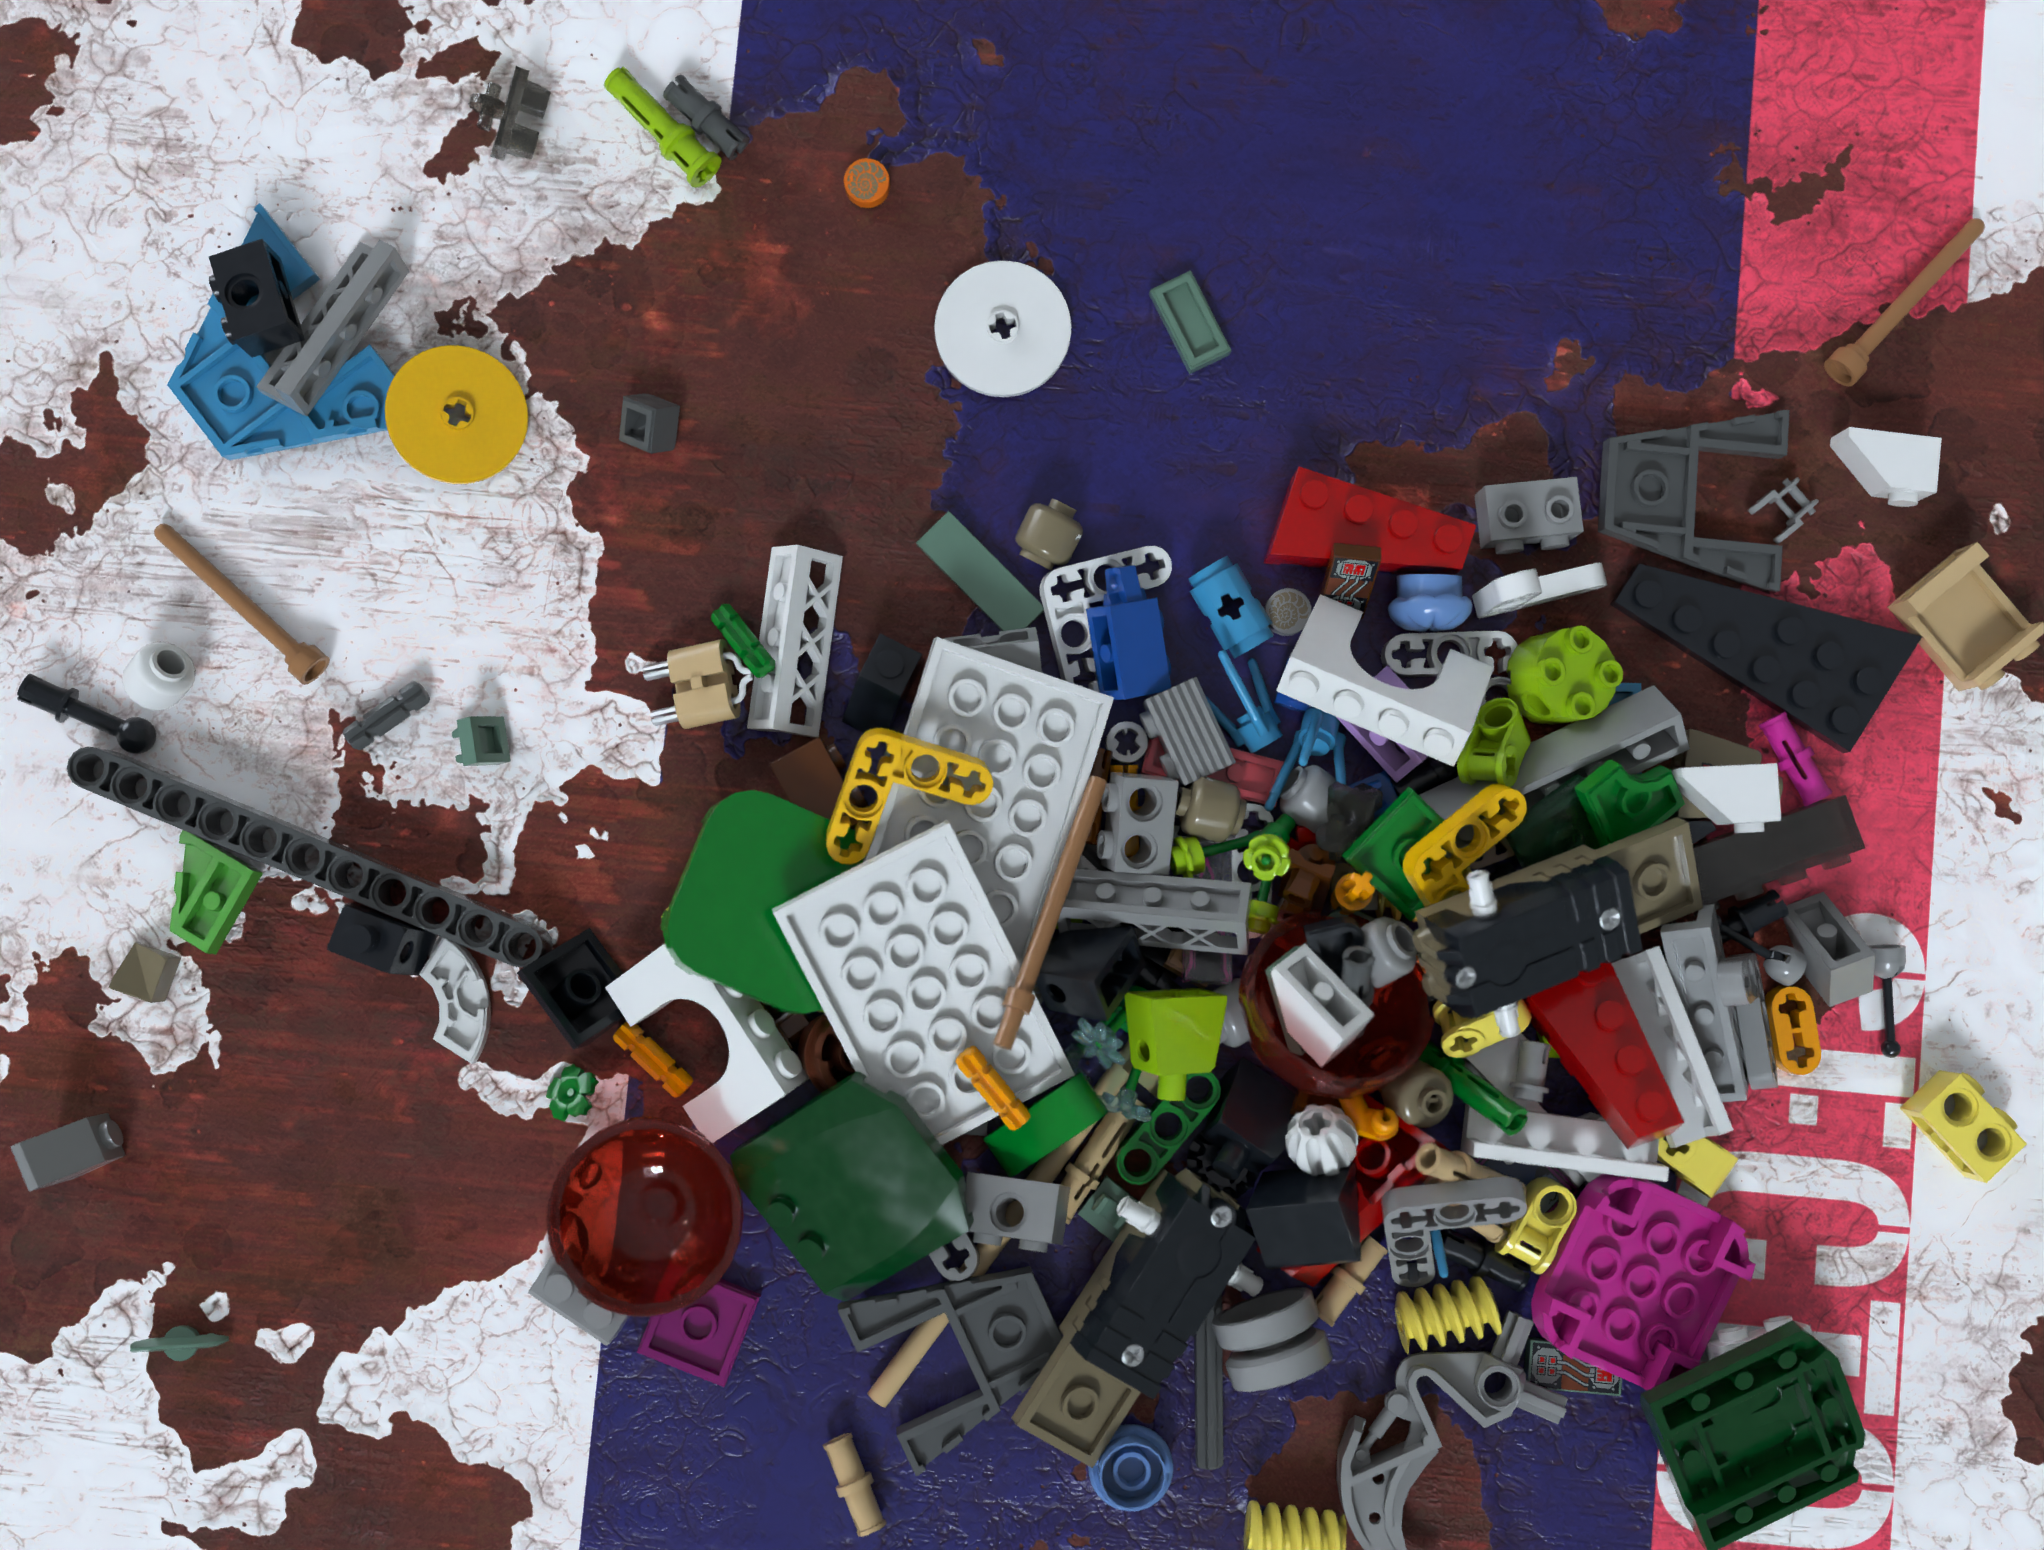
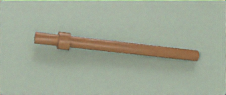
[993,776,1108,1050]

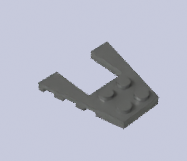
[1598,410,1790,594]
[838,1266,1063,1476]

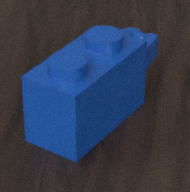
[1086,565,1172,700]

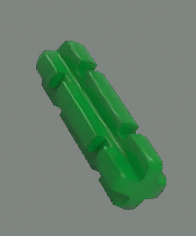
[711,604,775,678]

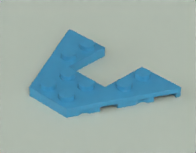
[167,203,395,461]

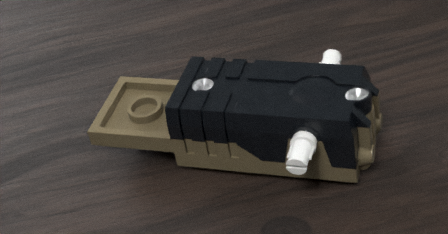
[1412,817,1703,1038]
[1011,1168,1263,1468]

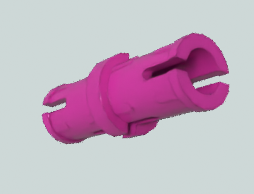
[1758,711,1832,806]

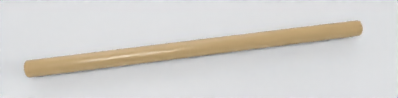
[867,1040,1131,1408]

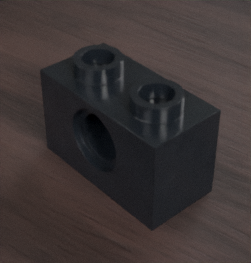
[208,239,305,358]

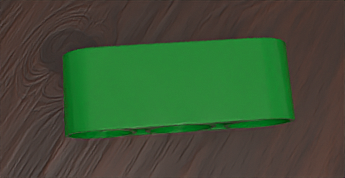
[983,1072,1109,1178]
[1114,1072,1221,1185]

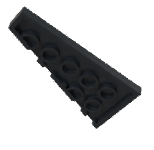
[1610,563,1922,753]

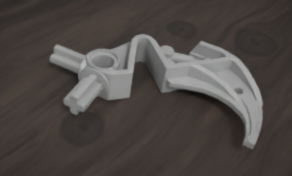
[1336,1309,1568,1550]

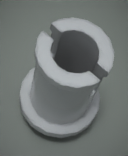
[1510,1040,1552,1102]

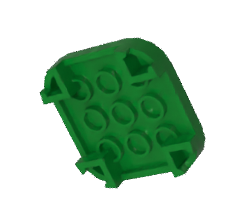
[660,790,864,1014]

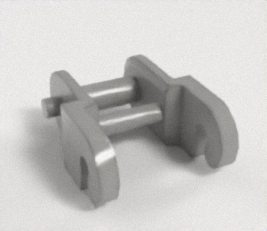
[1747,477,1819,544]

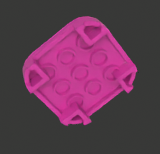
[1531,1174,1756,1391]

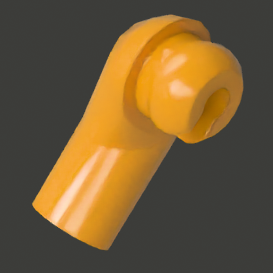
[1337,1085,1399,1141]

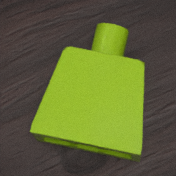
[1125,988,1227,1101]

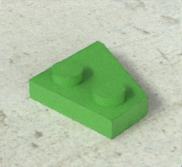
[170,830,263,955]

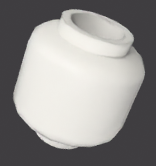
[122,642,196,711]

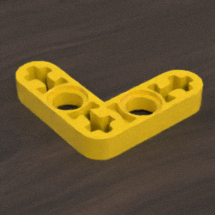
[826,728,993,865]
[1403,783,1527,907]

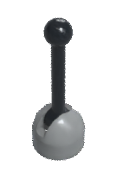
[1716,914,1807,986]
[1869,944,1906,1058]

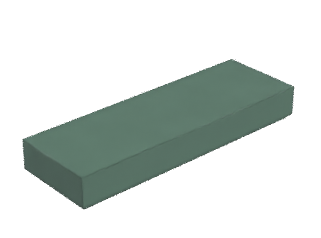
[916,511,1044,631]

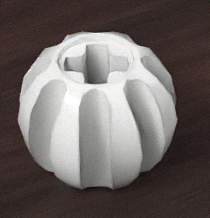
[1285,1104,1358,1177]

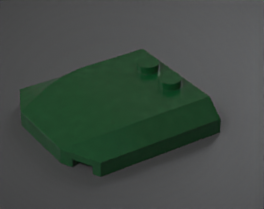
[730,1071,974,1301]
[1640,1320,1865,1550]

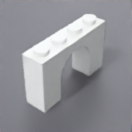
[1276,594,1494,767]
[605,943,809,1146]

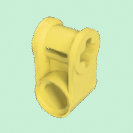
[1432,999,1531,1058]
[1657,1137,1738,1199]
[1495,1177,1577,1275]

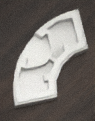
[419,938,491,1064]

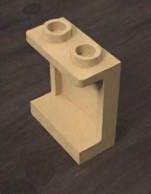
[1888,542,2044,691]

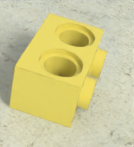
[1900,1070,2027,1183]

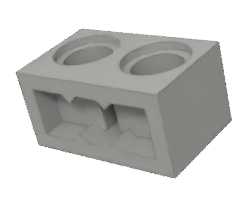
[1097,772,1179,876]

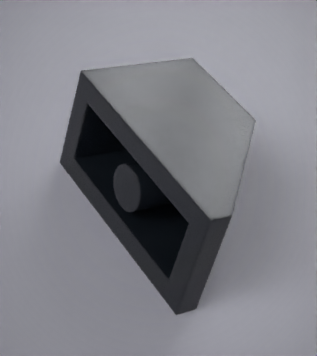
[842,633,924,733]

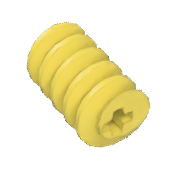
[1395,1276,1502,1354]
[1243,1500,1347,1550]

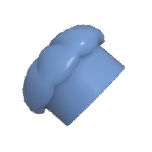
[1388,574,1473,632]
[1088,1424,1174,1511]

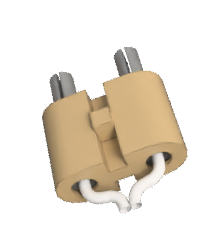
[642,639,754,729]

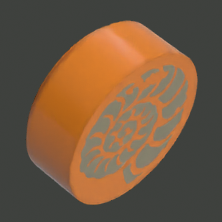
[844,158,890,208]

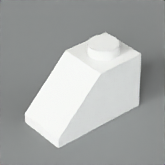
[1830,427,1942,507]
[1671,763,1781,833]
[1271,944,1375,1068]

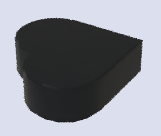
[1303,916,1364,976]

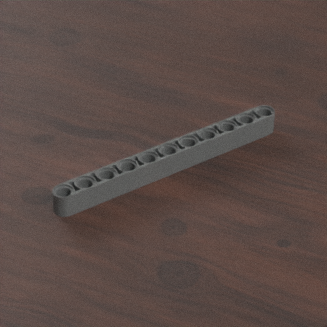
[67,746,553,968]

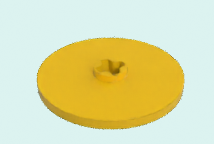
[385,345,528,484]

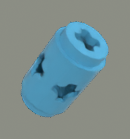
[1188,556,1274,659]

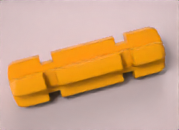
[613,1021,693,1098]
[956,1046,1031,1131]

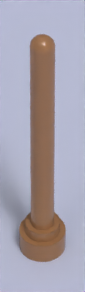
[1824,218,1985,386]
[154,524,330,685]

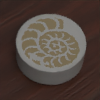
[1264,588,1312,636]

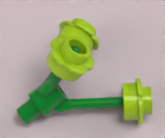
[1170,814,1296,935]

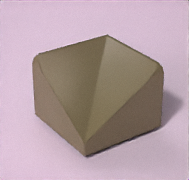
[109,942,181,1003]

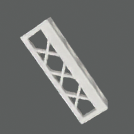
[747,545,843,738]
[1611,946,1734,1148]
[1460,1104,1669,1182]

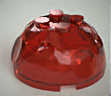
[1239,910,1434,1100]
[547,1116,744,1317]

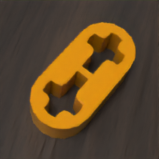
[1765,986,1821,1075]

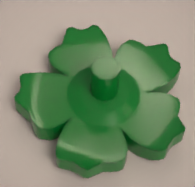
[546,1064,599,1122]

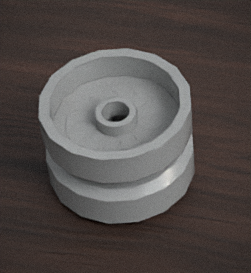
[1211,1287,1333,1392]

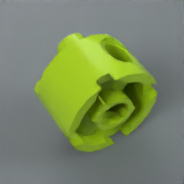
[1506,625,1623,725]

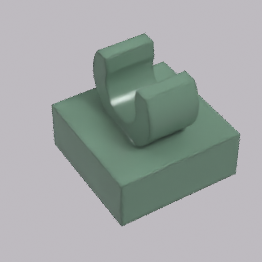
[452,716,511,766]
[1077,1174,1139,1242]

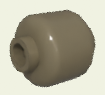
[1015,498,1083,571]
[1175,776,1247,842]
[1381,1059,1454,1128]

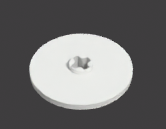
[935,261,1071,397]

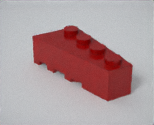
[1263,466,1477,575]
[1523,963,1684,1150]
[1256,1091,1452,1287]

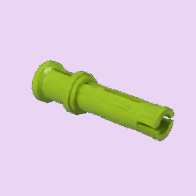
[604,66,722,188]

